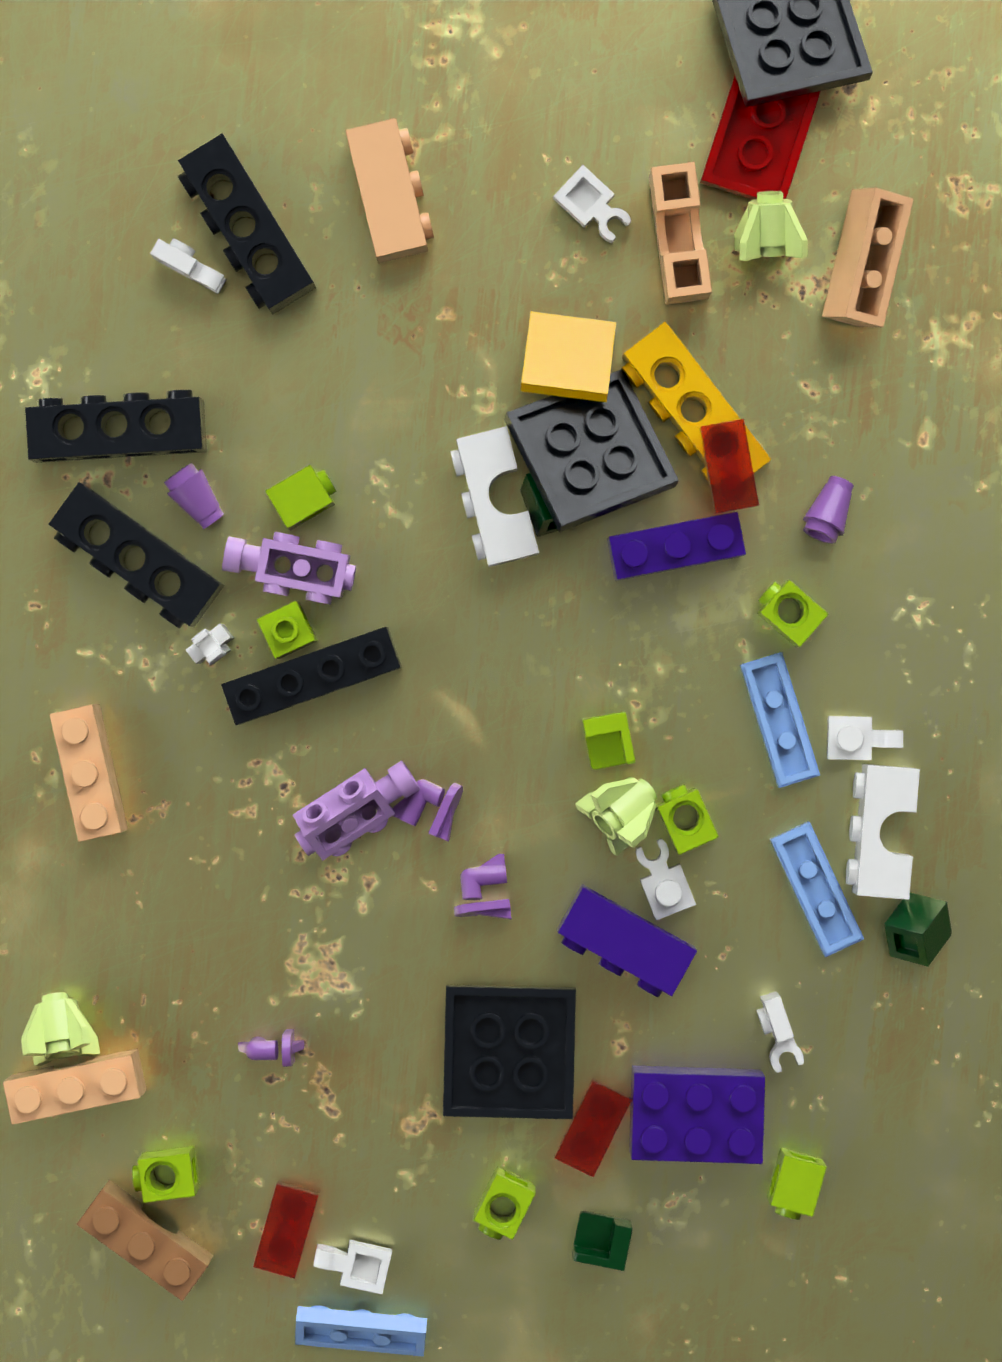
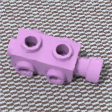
[222,532,356,605]
[293,760,420,861]

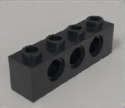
[178,133,316,315]
[25,390,207,463]
[48,482,224,629]
[221,627,402,726]

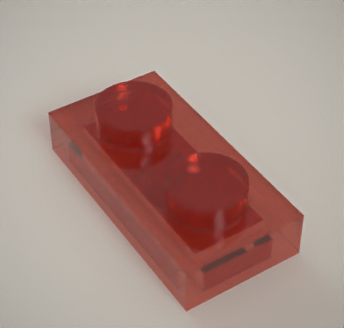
[699,419,759,514]
[554,1078,632,1177]
[253,1181,319,1279]

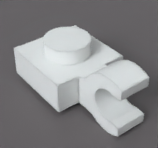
[186,624,234,665]
[827,716,903,760]
[756,991,804,1073]
[313,1240,392,1295]

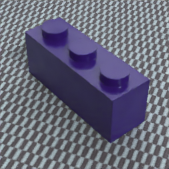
[607,512,746,581]
[557,884,697,997]

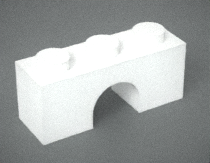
[450,426,539,567]
[846,764,920,900]

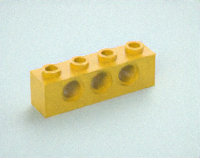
[621,321,772,494]

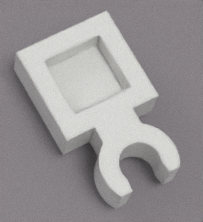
[553,165,631,243]
[150,238,227,294]
[636,839,696,920]

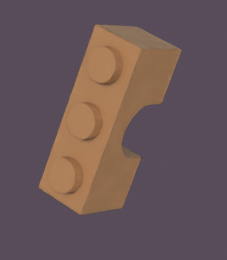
[76,1180,213,1301]

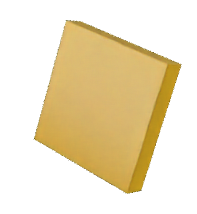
[520,311,616,402]

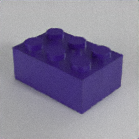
[629,1065,765,1164]

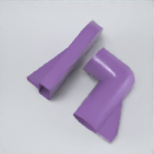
[392,779,463,841]
[454,854,512,920]
[238,1029,304,1067]

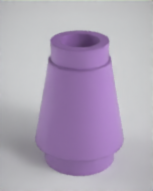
[164,462,224,529]
[803,476,854,544]

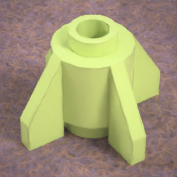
[734,191,808,261]
[575,777,657,856]
[21,992,100,1066]

